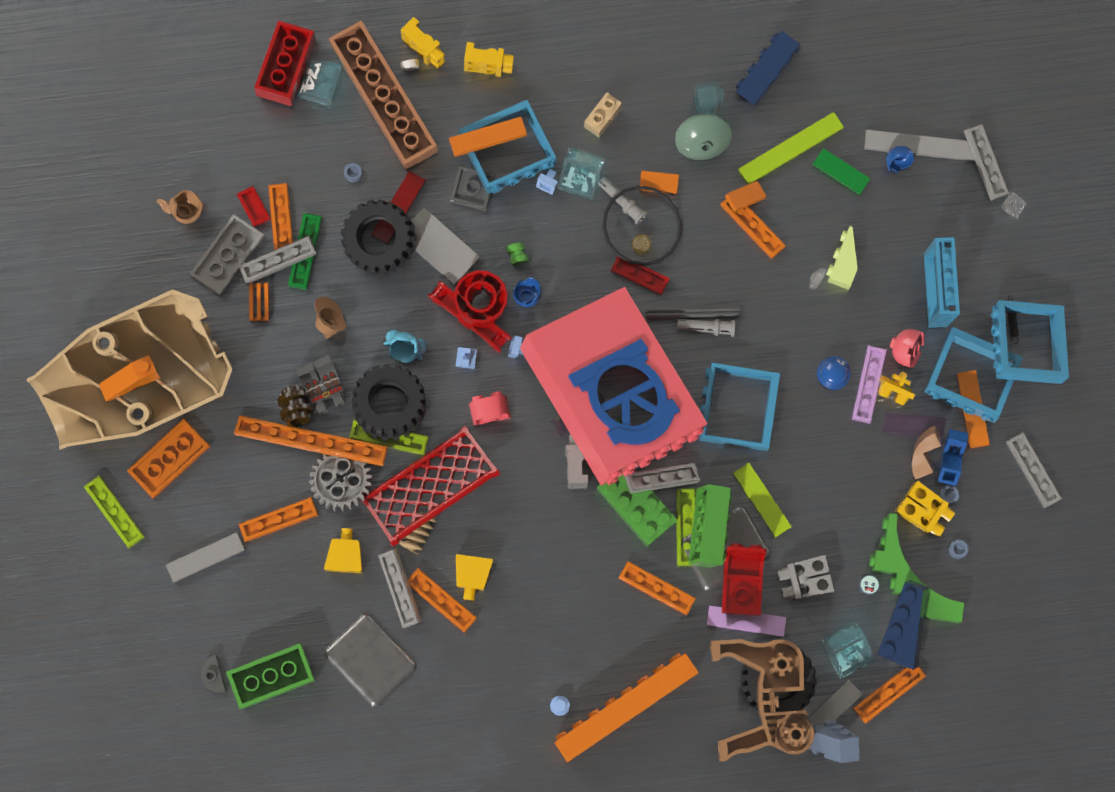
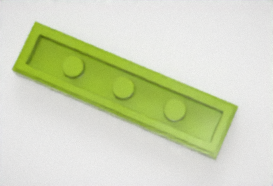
[349,420,429,456]
[733,463,792,538]
[83,475,145,549]
[676,488,695,566]

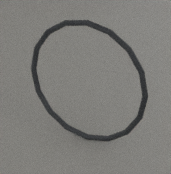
[602,186,682,266]

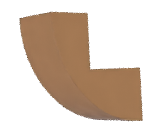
[912,426,942,480]

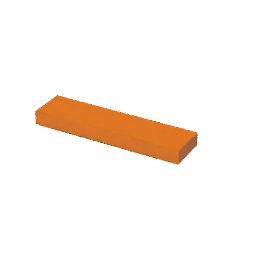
[449,117,527,157]
[268,183,293,251]
[720,199,786,259]
[956,370,990,448]
[239,497,318,542]
[618,561,696,616]
[408,568,477,633]
[853,667,926,724]

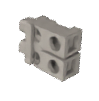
[565,435,588,489]
[777,555,834,600]

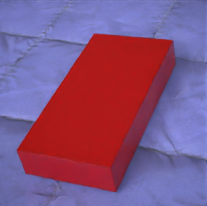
[237,186,271,227]

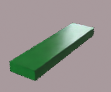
[288,213,323,290]

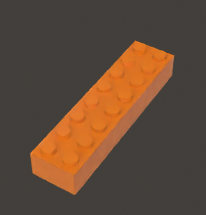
[554,653,699,762]

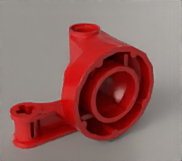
[427,270,512,353]

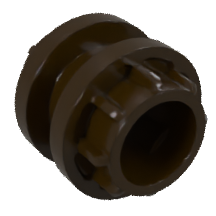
[277,385,314,426]

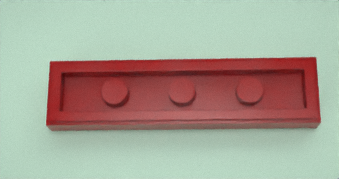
[371,171,426,245]

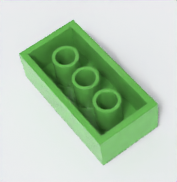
[597,475,677,547]
[688,484,732,568]
[226,643,316,710]

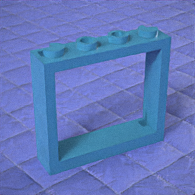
[459,100,556,194]
[923,237,960,328]
[990,300,1069,384]
[924,327,1023,423]
[699,363,780,451]

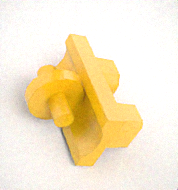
[878,371,915,406]

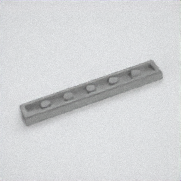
[864,130,975,162]

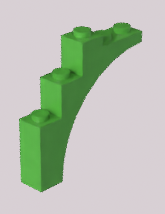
[869,513,964,624]

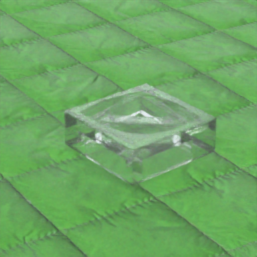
[1001,192,1027,219]
[809,268,827,290]

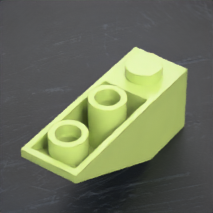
[826,226,858,290]

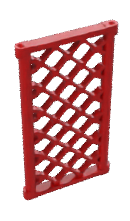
[361,426,500,547]

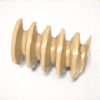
[399,511,437,554]

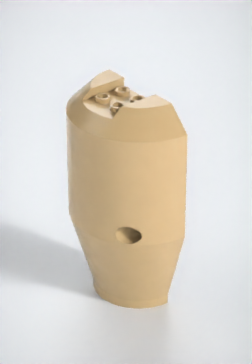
[27,289,232,450]

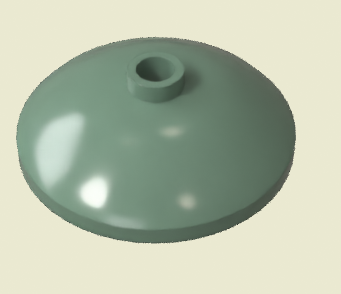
[675,113,732,160]

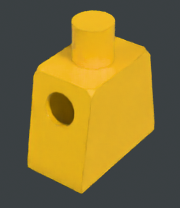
[324,528,363,573]
[456,554,493,601]

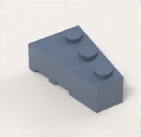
[809,720,860,763]

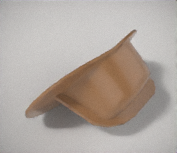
[314,297,346,339]

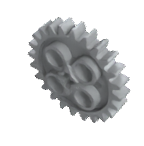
[309,454,372,511]

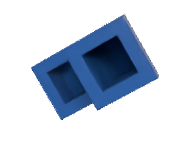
[937,429,968,486]

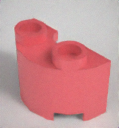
[469,391,511,426]

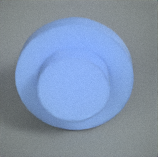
[550,696,570,716]

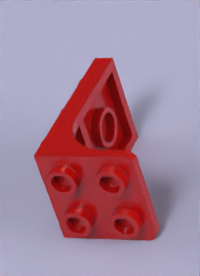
[721,543,767,616]

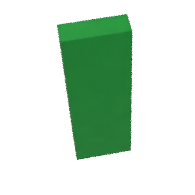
[812,148,870,195]

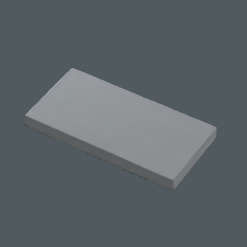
[411,208,480,286]
[189,214,265,296]

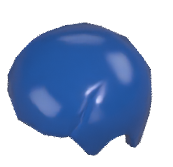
[886,146,914,173]
[513,277,542,307]

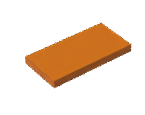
[127,419,211,499]

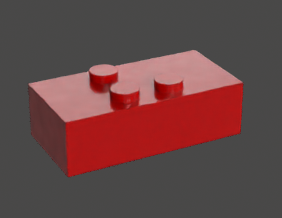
[254,20,315,106]

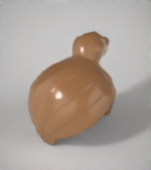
[156,190,204,224]

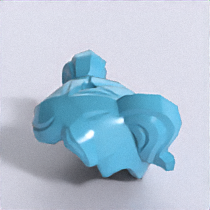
[384,330,427,364]

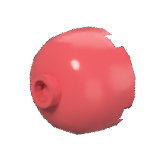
[890,329,925,368]

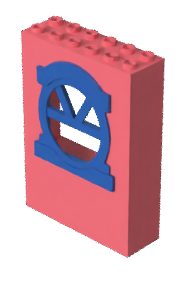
[520,287,708,486]

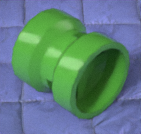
[506,242,529,266]

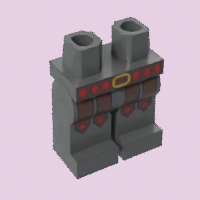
[296,355,346,415]

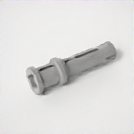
[598,176,648,225]
[677,319,735,337]

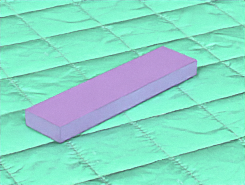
[851,345,887,424]
[706,606,786,637]

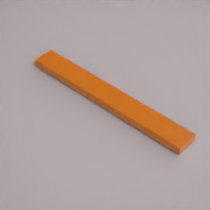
[234,415,388,467]

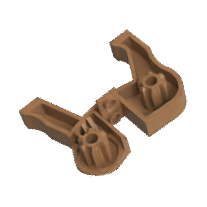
[710,639,814,761]

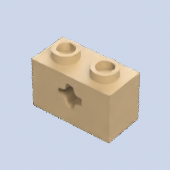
[584,92,622,138]

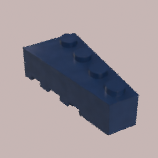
[736,31,801,106]
[877,580,928,670]

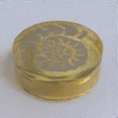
[632,234,651,254]

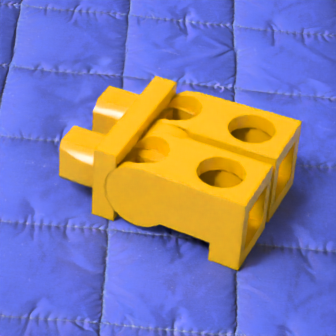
[401,17,445,69]
[464,42,514,77]
[894,481,955,536]

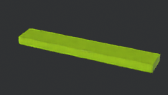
[738,112,844,185]

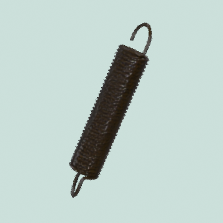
[1008,295,1019,344]

